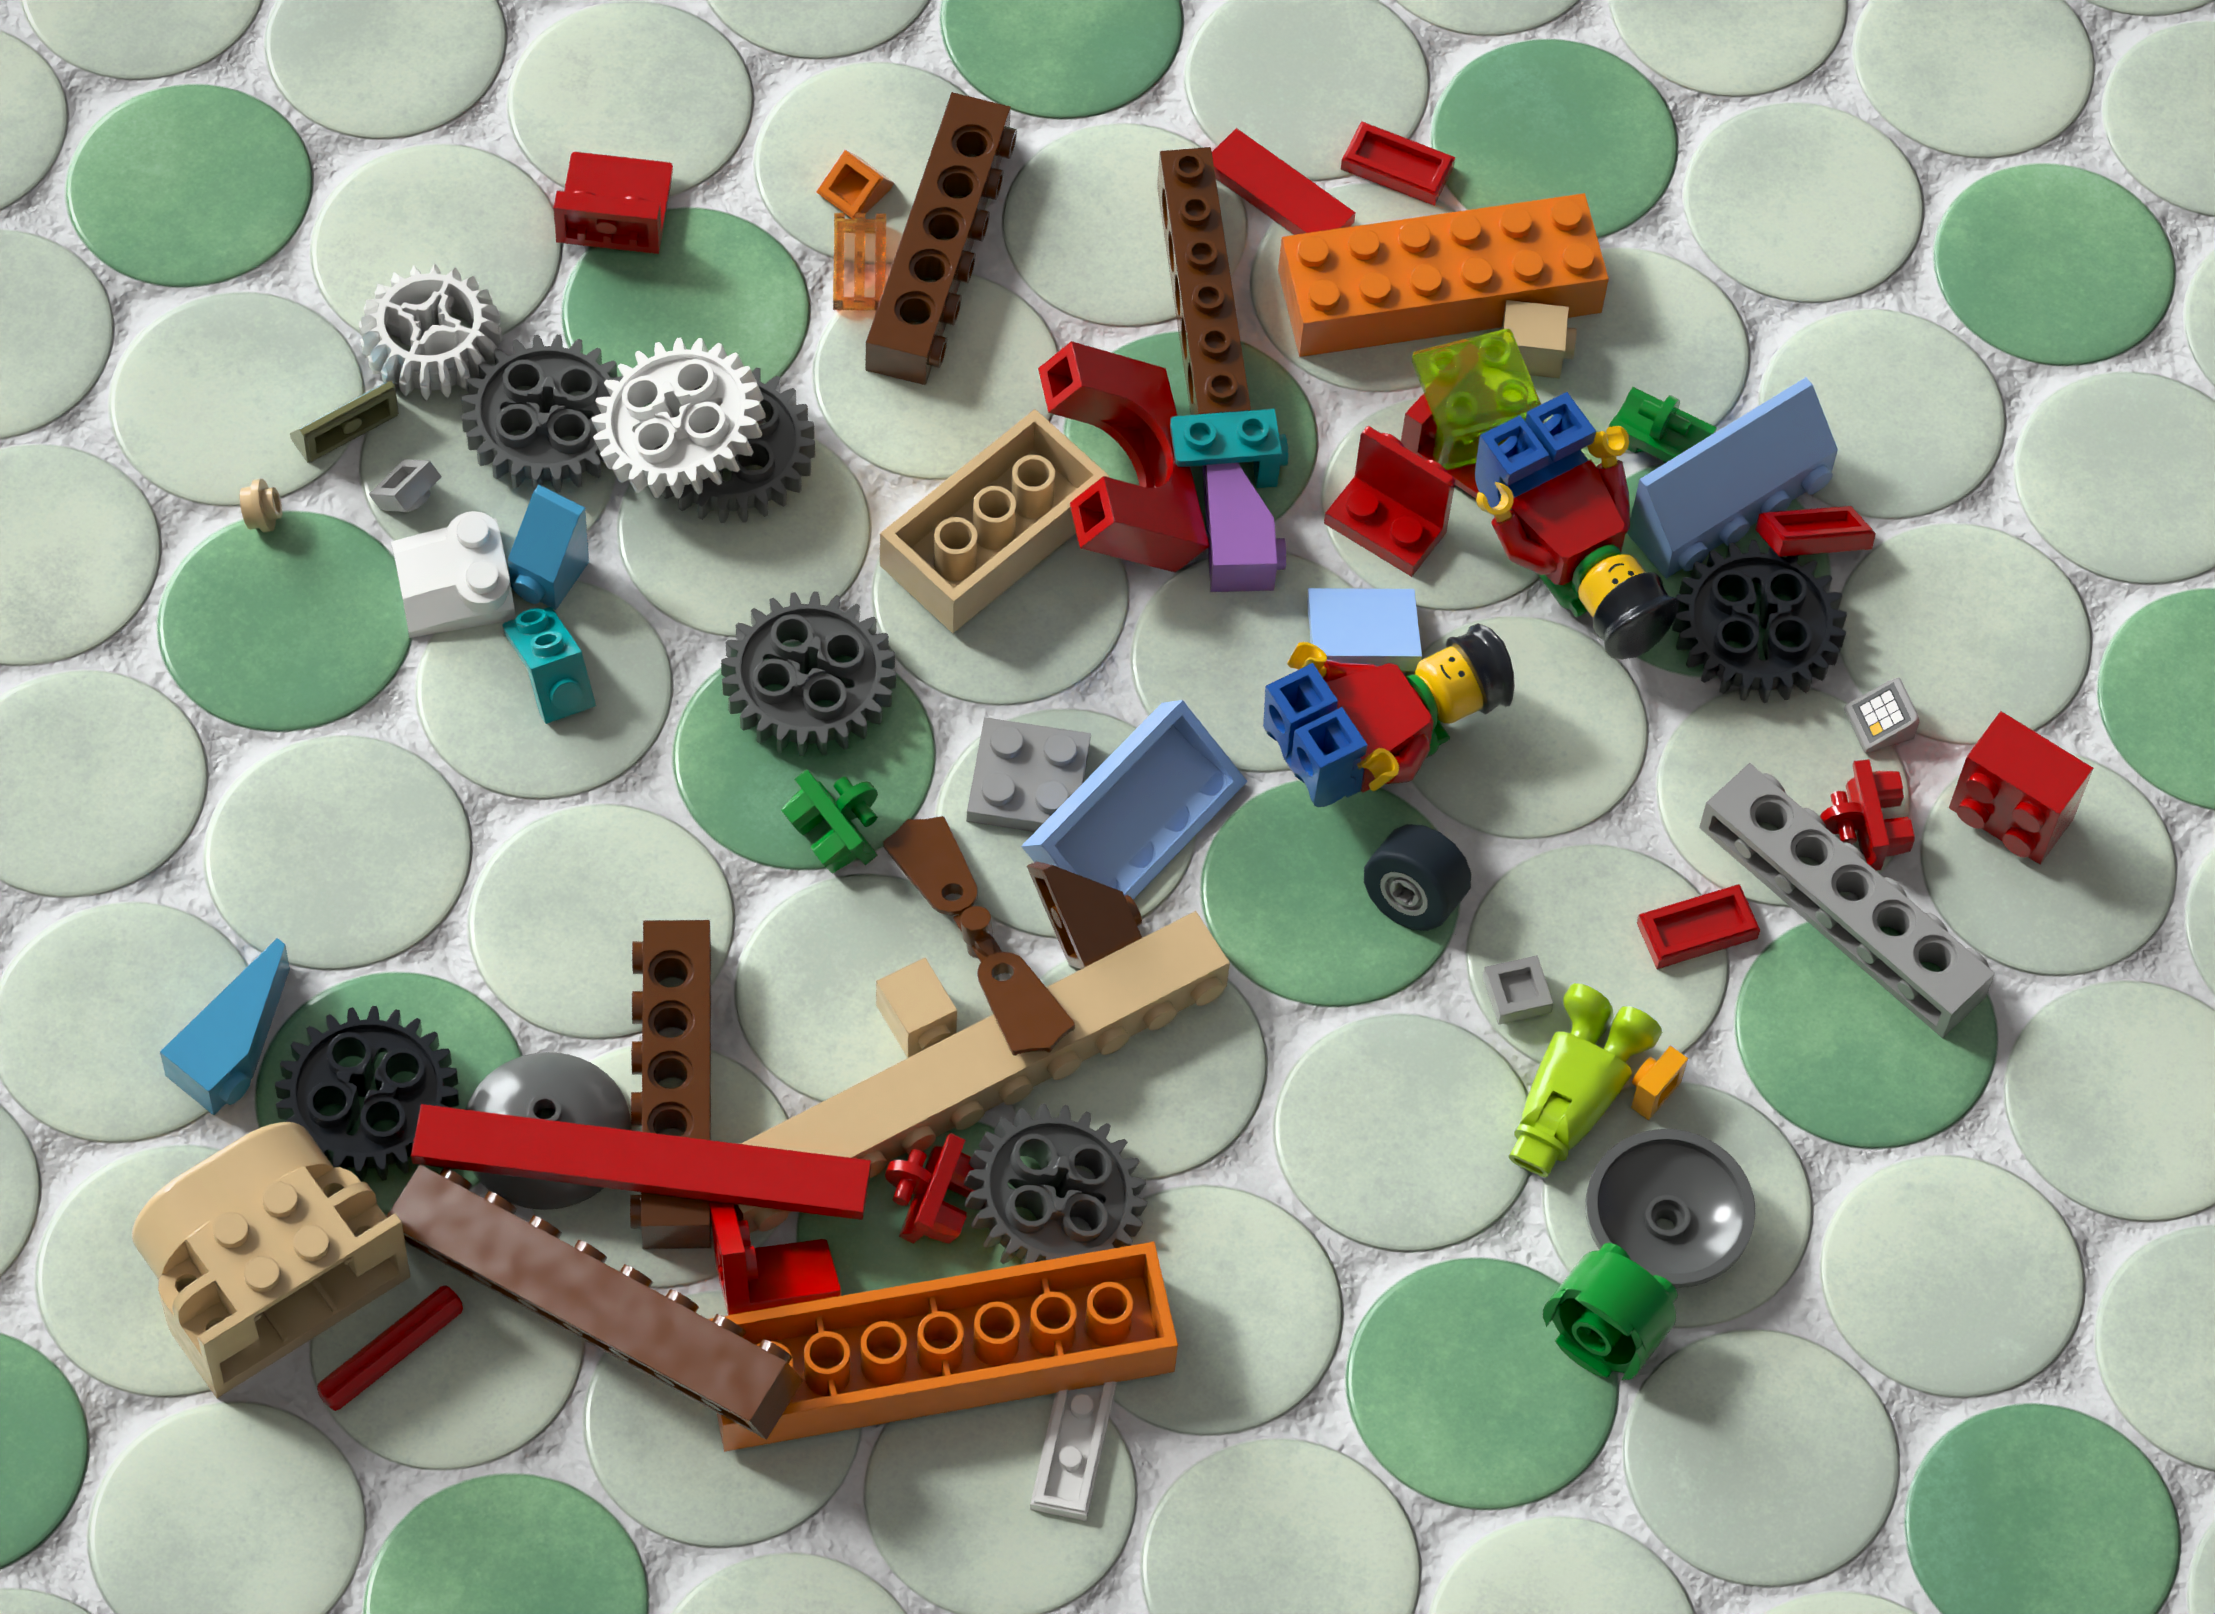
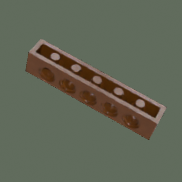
[865,92,1017,385]
[1157,147,1251,415]
[630,920,711,1249]

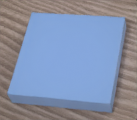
[1307,588,1422,671]

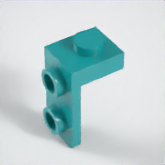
[1170,409,1288,488]
[502,607,596,724]

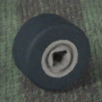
[1364,824,1472,931]

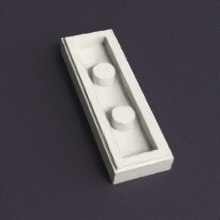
[1030,1381,1117,1521]

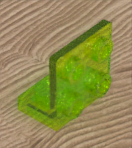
[1412,329,1544,470]

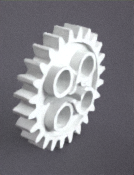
[592,338,765,498]

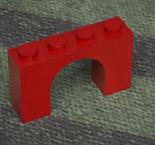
[1038,341,1210,573]

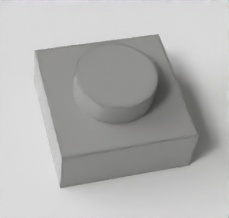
[369,459,442,512]
[1483,955,1553,1025]

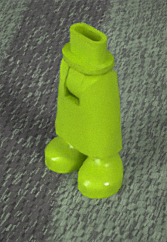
[1508,983,1663,1177]

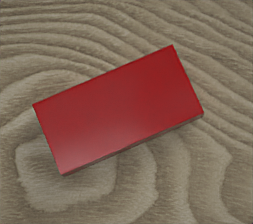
[1341,121,1456,206]
[1755,506,1876,557]
[1637,884,1760,969]

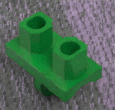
[1609,387,1717,463]
[781,769,878,874]

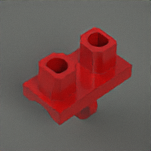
[1820,759,1915,871]
[885,1133,975,1244]

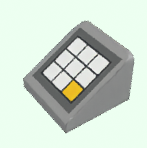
[1844,678,1919,754]

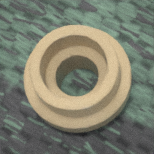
[239,479,282,533]

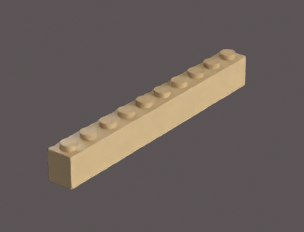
[733,911,1230,1233]

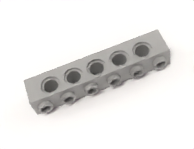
[1699,763,1995,1038]

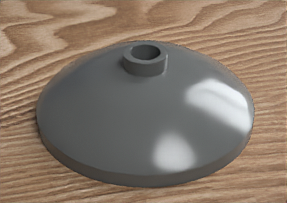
[465,1052,631,1210]
[1585,1129,1755,1288]

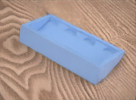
[1021,700,1248,900]

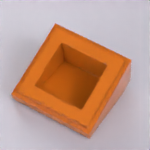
[816,150,894,222]

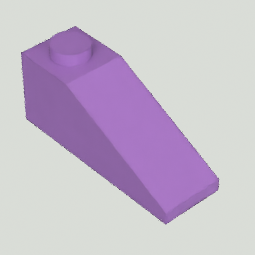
[1202,463,1286,592]

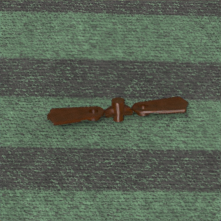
[883,816,1075,1056]

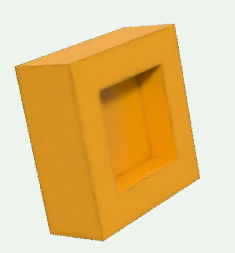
[1631,1045,1688,1121]

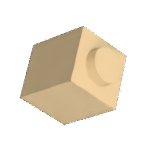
[1498,300,1577,379]
[876,958,957,1058]

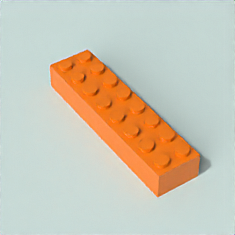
[709,1242,1178,1452]

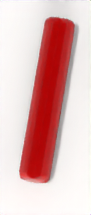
[317,1285,463,1411]

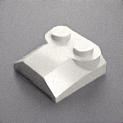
[391,511,516,638]

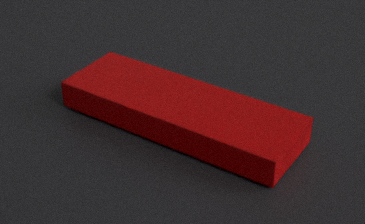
[1212,128,1356,235]

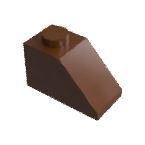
[1027,861,1142,969]

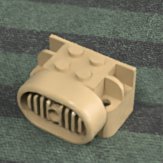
[132,1122,411,1398]

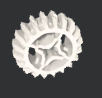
[359,264,502,401]

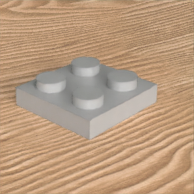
[966,717,1091,832]

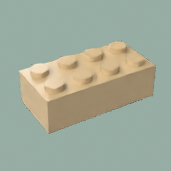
[880,409,1109,633]

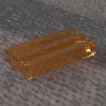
[833,213,886,311]

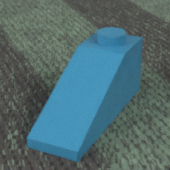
[160,938,290,1115]

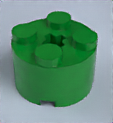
[1543,1243,1678,1380]

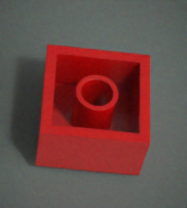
[1949,711,2094,865]

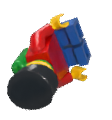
[1475,392,1679,660]
[1263,623,1515,807]

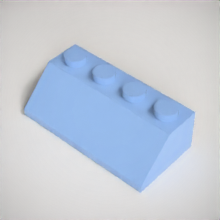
[1627,377,1838,579]

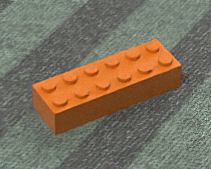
[1278,193,1609,357]

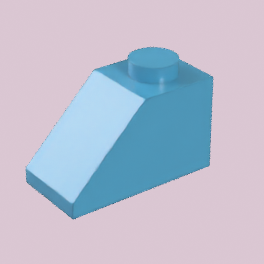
[508,485,589,610]

